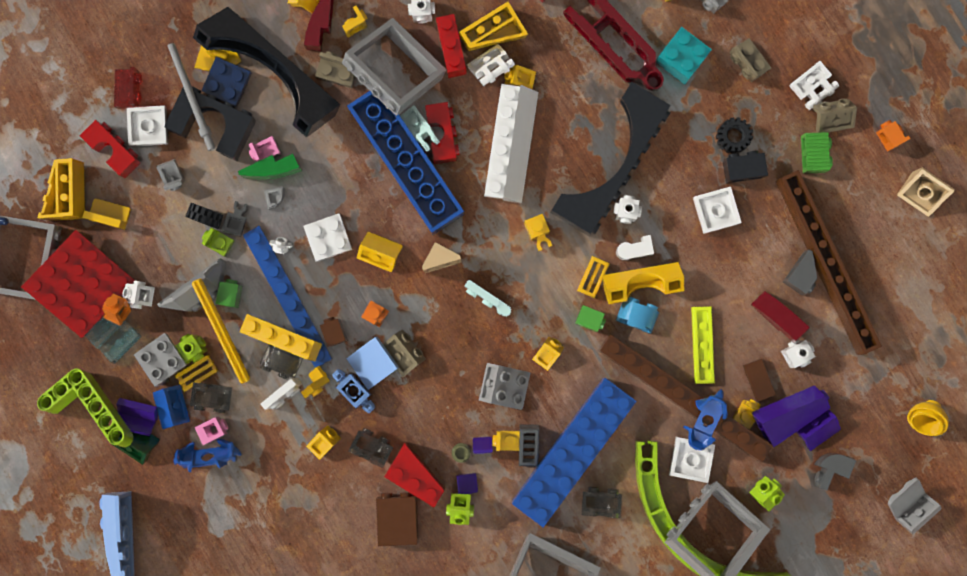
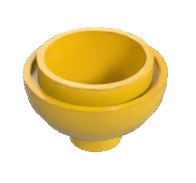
[907,400,949,436]

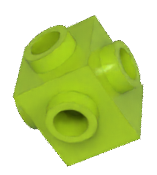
[175,334,208,364]
[749,476,785,512]
[446,493,474,525]

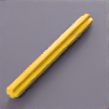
[192,278,250,384]

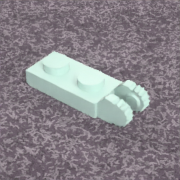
[400,105,440,152]
[464,280,511,317]

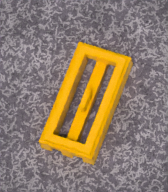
[577,256,610,298]
[175,355,219,392]

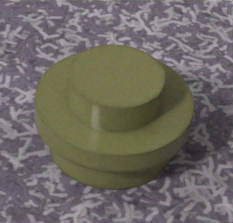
[452,443,471,463]

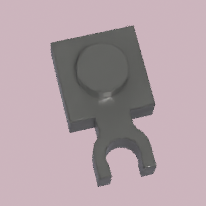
[222,201,248,237]

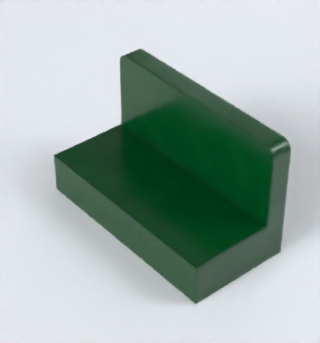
[112,432,160,465]

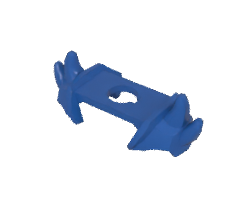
[683,389,728,451]
[173,439,242,472]

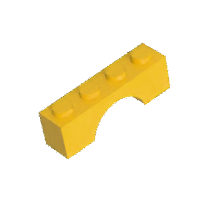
[603,262,684,304]
[240,314,322,362]

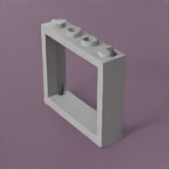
[342,18,446,116]
[0,216,62,300]
[664,481,770,576]
[509,533,601,576]

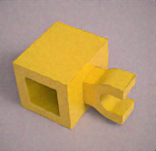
[524,214,552,252]

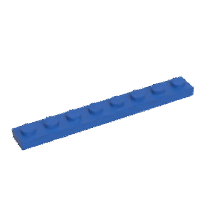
[243,226,333,368]

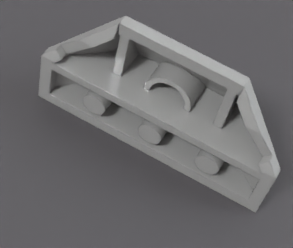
[157,258,226,312]

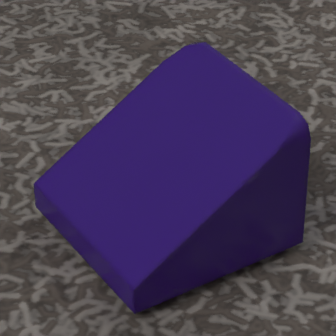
[473,437,493,454]
[457,473,478,494]

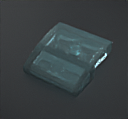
[85,313,142,364]

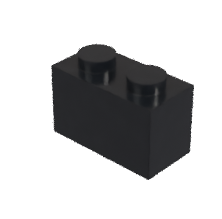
[723,151,768,184]

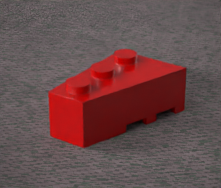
[384,442,445,507]

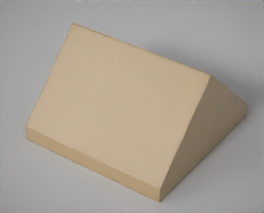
[897,167,955,217]
[422,242,462,274]

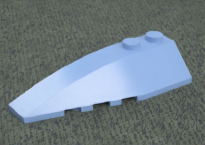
[100,491,135,576]

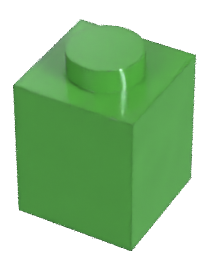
[215,279,243,308]
[575,305,606,332]

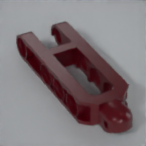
[563,0,664,91]

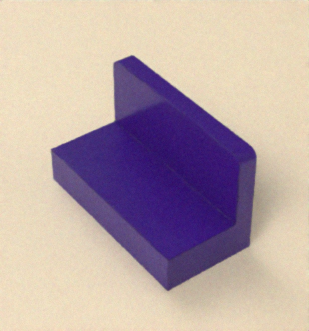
[116,398,158,436]
[796,410,841,451]

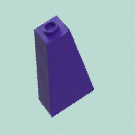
[752,386,831,447]

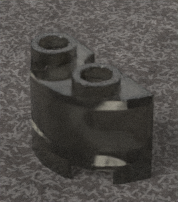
[260,344,303,380]
[190,382,233,413]
[348,427,393,468]
[582,487,622,518]

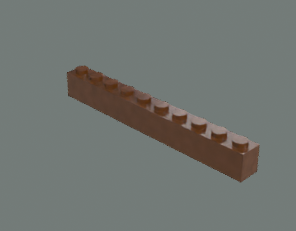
[775,170,882,355]
[598,335,773,462]

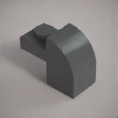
[814,453,856,491]

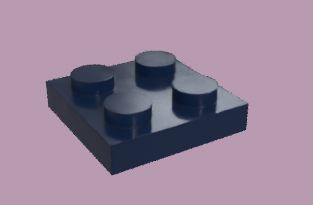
[201,57,252,107]

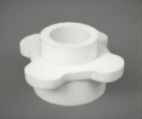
[270,237,293,254]

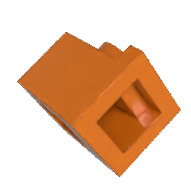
[876,120,911,152]
[102,294,131,326]
[361,301,389,327]

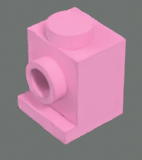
[195,417,228,445]

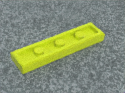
[691,306,715,384]

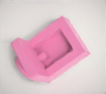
[249,136,281,162]

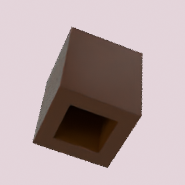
[320,317,348,347]

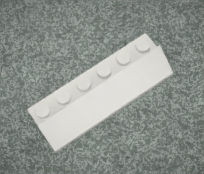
[484,84,539,203]

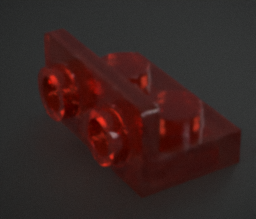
[114,67,142,108]

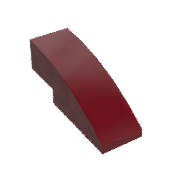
[304,0,334,51]
[751,291,810,343]

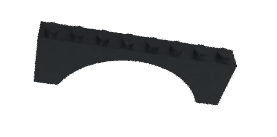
[193,7,341,138]
[551,82,671,236]

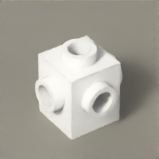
[408,0,435,23]
[613,195,642,224]
[122,281,155,309]
[781,340,815,368]

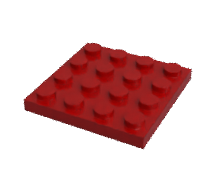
[21,230,135,338]

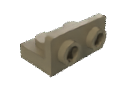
[729,38,771,83]
[315,51,356,88]
[813,98,857,133]
[383,330,426,377]

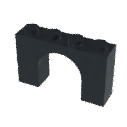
[164,86,256,161]

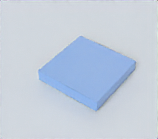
[346,336,399,390]

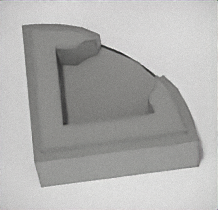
[264,187,284,210]

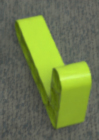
[37,369,133,447]

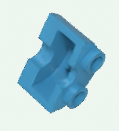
[616,297,659,334]

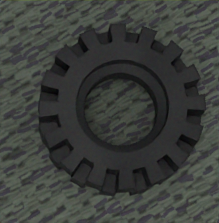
[716,117,753,154]
[185,203,224,229]

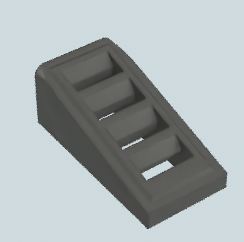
[519,424,539,466]

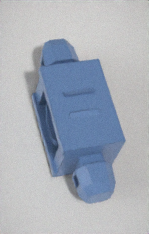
[332,369,376,413]

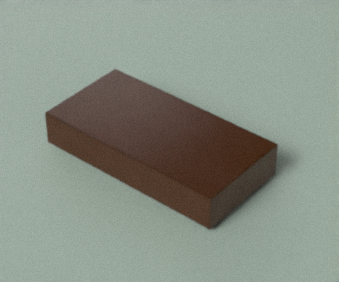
[743,359,776,402]

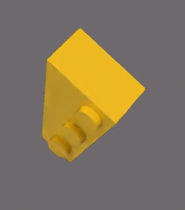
[459,2,528,51]
[37,158,85,221]

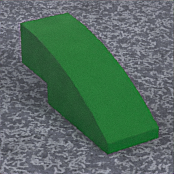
[238,154,302,180]

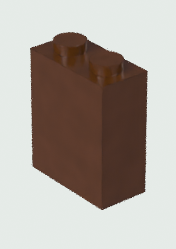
[376,492,418,546]

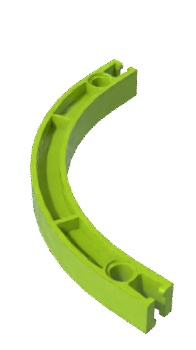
[635,441,791,576]

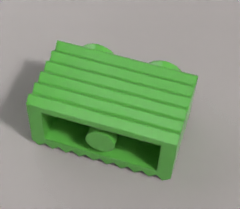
[801,132,833,174]

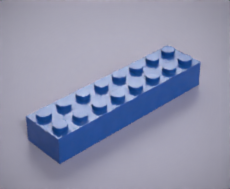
[347,91,465,235]
[511,378,637,528]

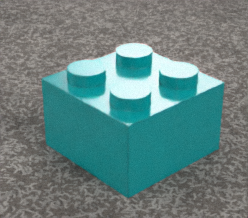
[655,27,712,85]

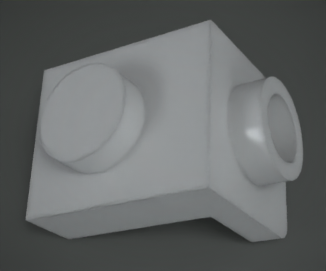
[156,159,184,191]

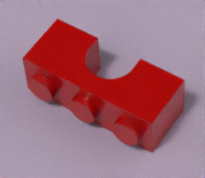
[436,14,467,78]
[425,102,460,165]
[79,120,141,178]

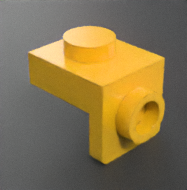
[301,366,330,398]

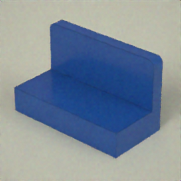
[153,385,190,429]

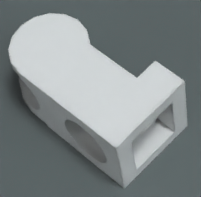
[616,235,654,260]

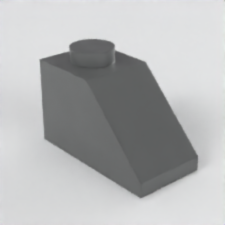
[783,249,817,295]

